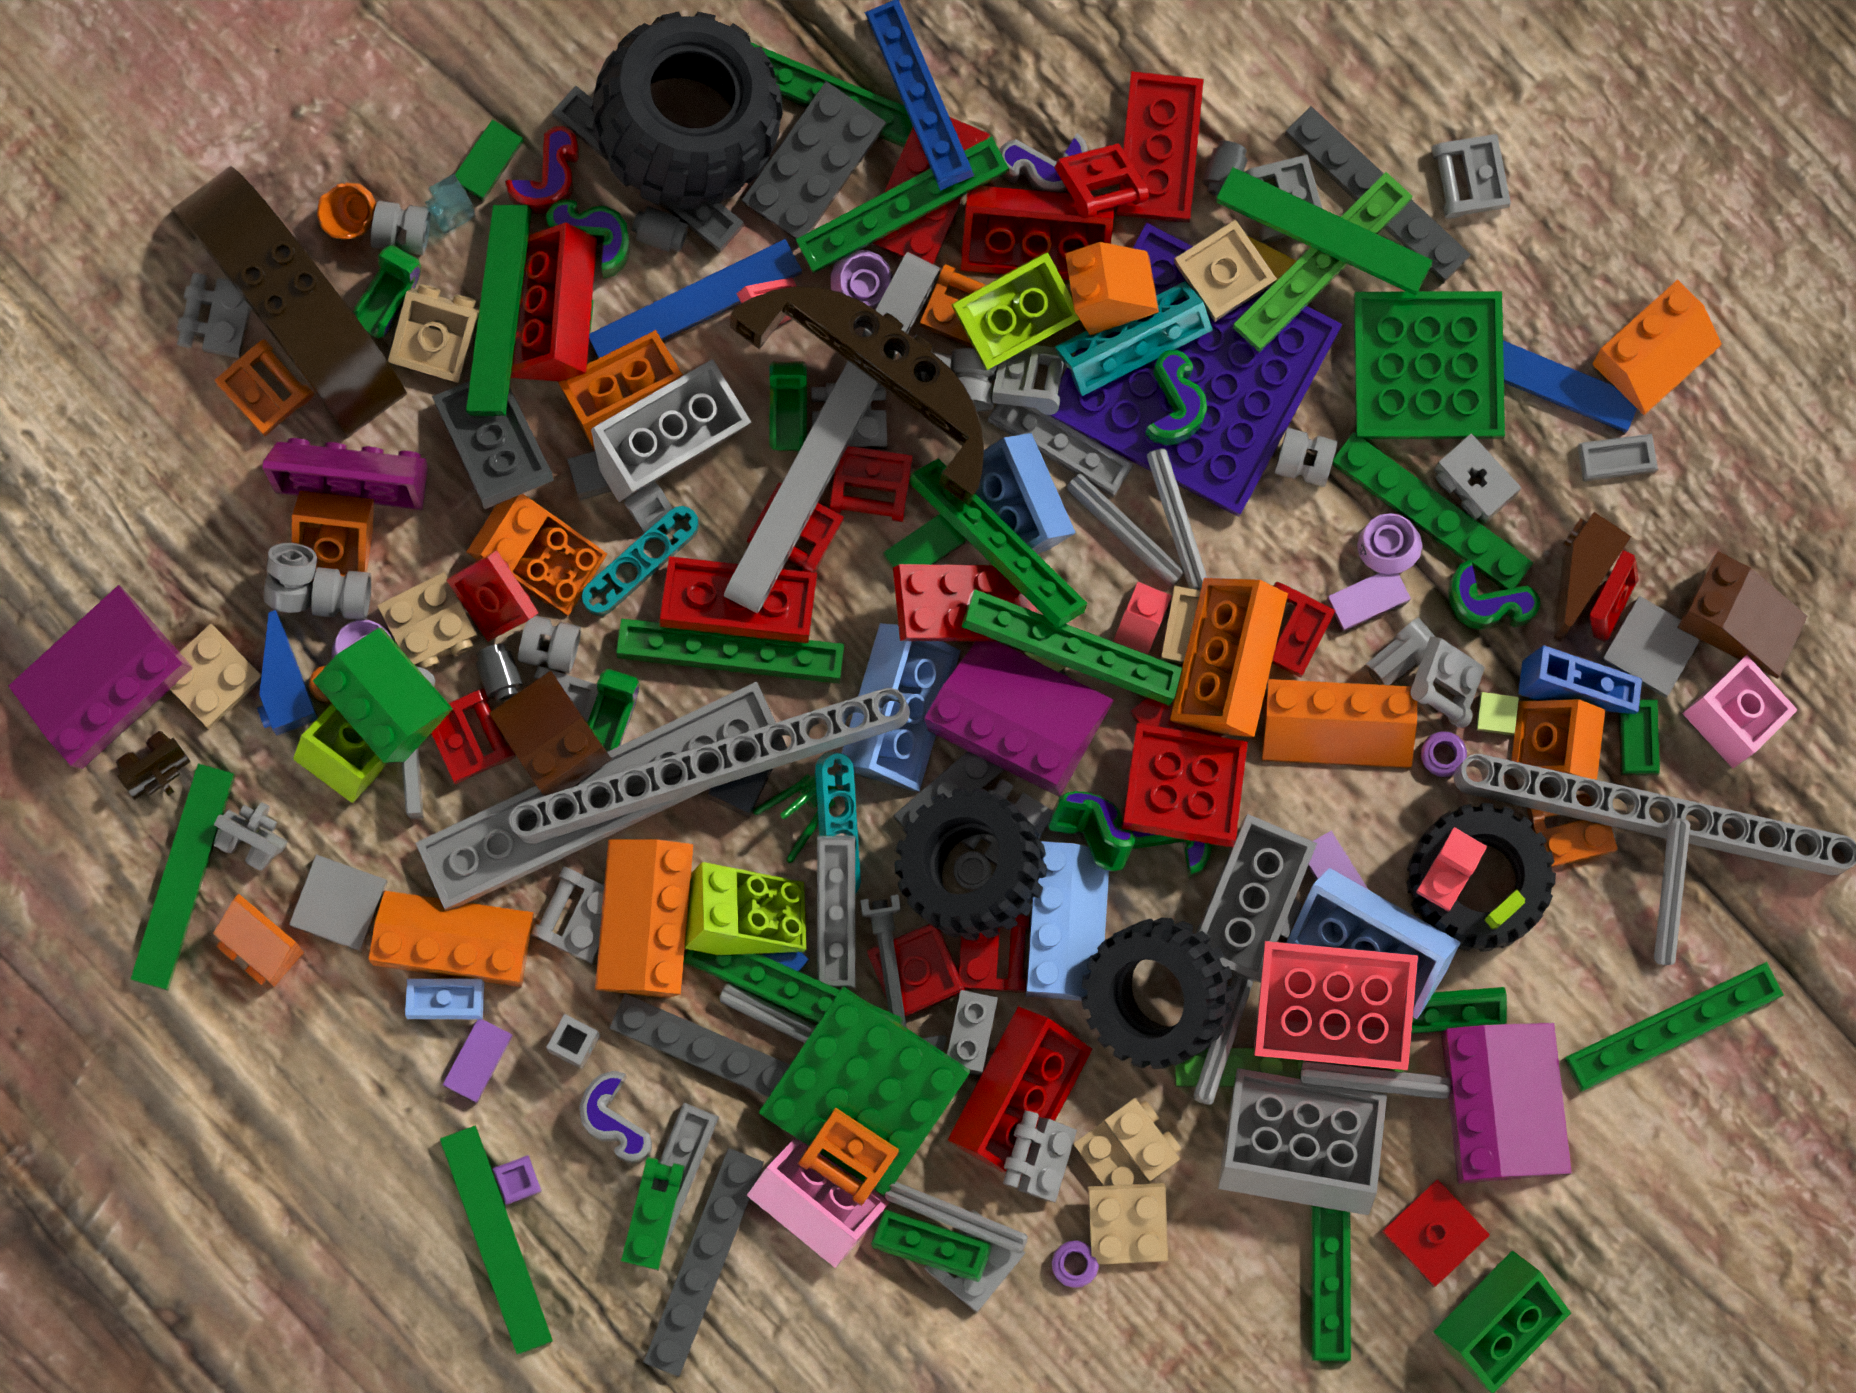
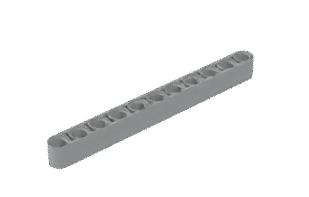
[724,252,941,613]
[509,688,910,844]
[1454,754,1856,875]

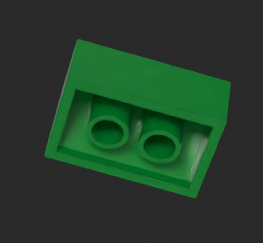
[313,628,453,763]
[1433,1250,1571,1393]

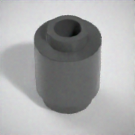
[1202,140,1248,197]
[632,206,689,252]
[476,643,523,702]

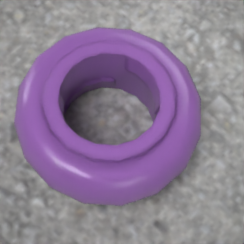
[1421,731,1467,777]
[1052,1240,1099,1288]

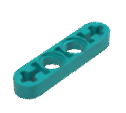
[582,506,699,616]
[815,751,861,894]

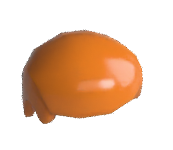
[317,182,376,239]

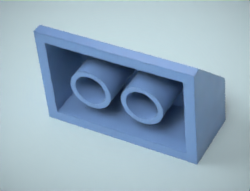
[976,433,1076,554]

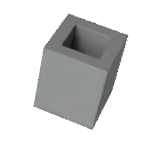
[546,1014,600,1070]

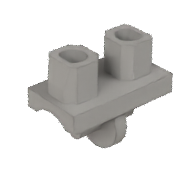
[214,802,288,870]

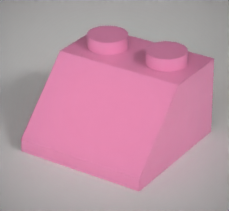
[1682,655,1797,768]

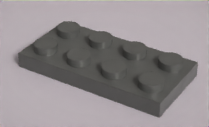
[742,81,886,239]
[432,381,554,509]

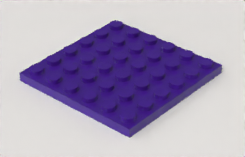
[1048,223,1342,517]

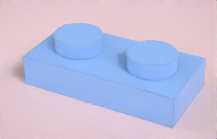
[405,979,485,1019]

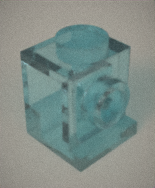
[425,174,476,234]

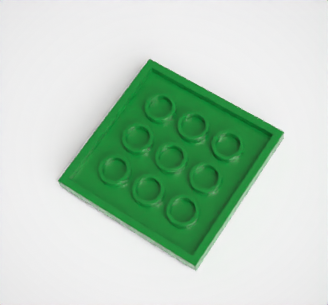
[1353,291,1505,439]
[759,986,970,1196]

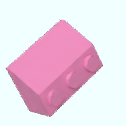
[747,1137,890,1268]

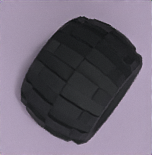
[591,11,783,209]

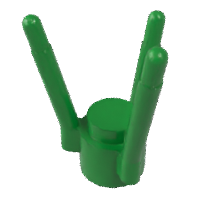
[753,773,838,863]

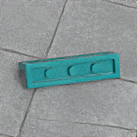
[1055,281,1213,396]

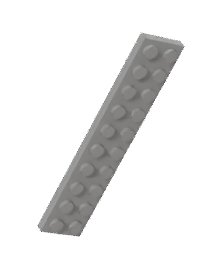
[416,681,788,911]

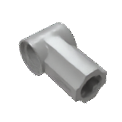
[1365,617,1435,685]

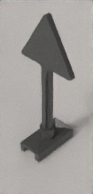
[860,894,947,1051]

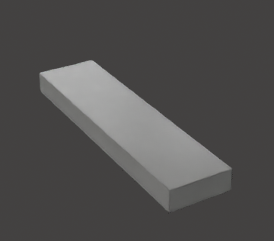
[988,404,1134,497]
[817,836,855,987]
[652,1103,719,1254]

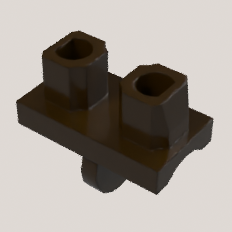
[116,731,191,800]

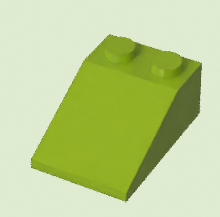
[951,252,1080,370]
[293,704,387,803]

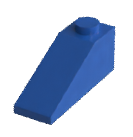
[257,610,318,736]
[1518,645,1642,714]

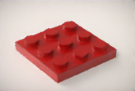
[1122,723,1248,848]

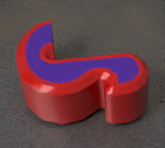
[505,126,579,214]

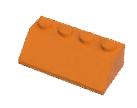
[1170,578,1288,737]
[1262,679,1418,768]
[595,839,693,998]
[369,890,534,987]

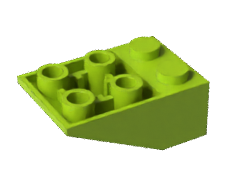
[685,862,806,955]

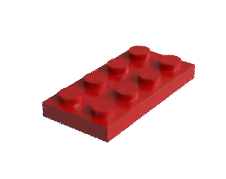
[1116,71,1204,223]
[872,117,990,265]
[660,556,817,643]
[893,564,1037,641]

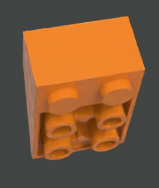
[466,494,608,616]

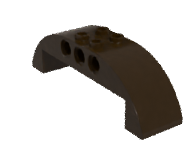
[171,166,407,438]
[730,287,984,506]

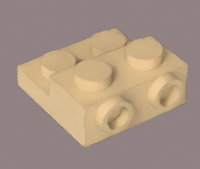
[388,284,480,383]
[377,572,478,671]
[1073,1098,1181,1186]

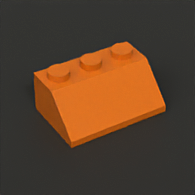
[1592,279,1722,416]
[558,330,683,451]

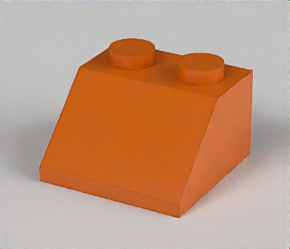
[1065,242,1159,335]
[291,491,374,580]
[1511,699,1605,780]
[213,893,304,987]

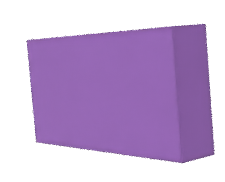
[443,1019,513,1103]

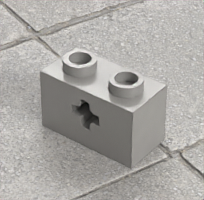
[1434,433,1521,524]
[947,990,998,1077]

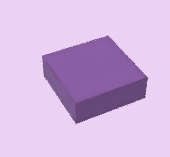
[493,1155,542,1205]

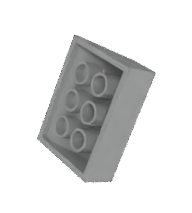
[1218,1068,1387,1215]

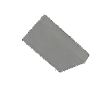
[1601,596,1700,698]
[289,854,388,952]

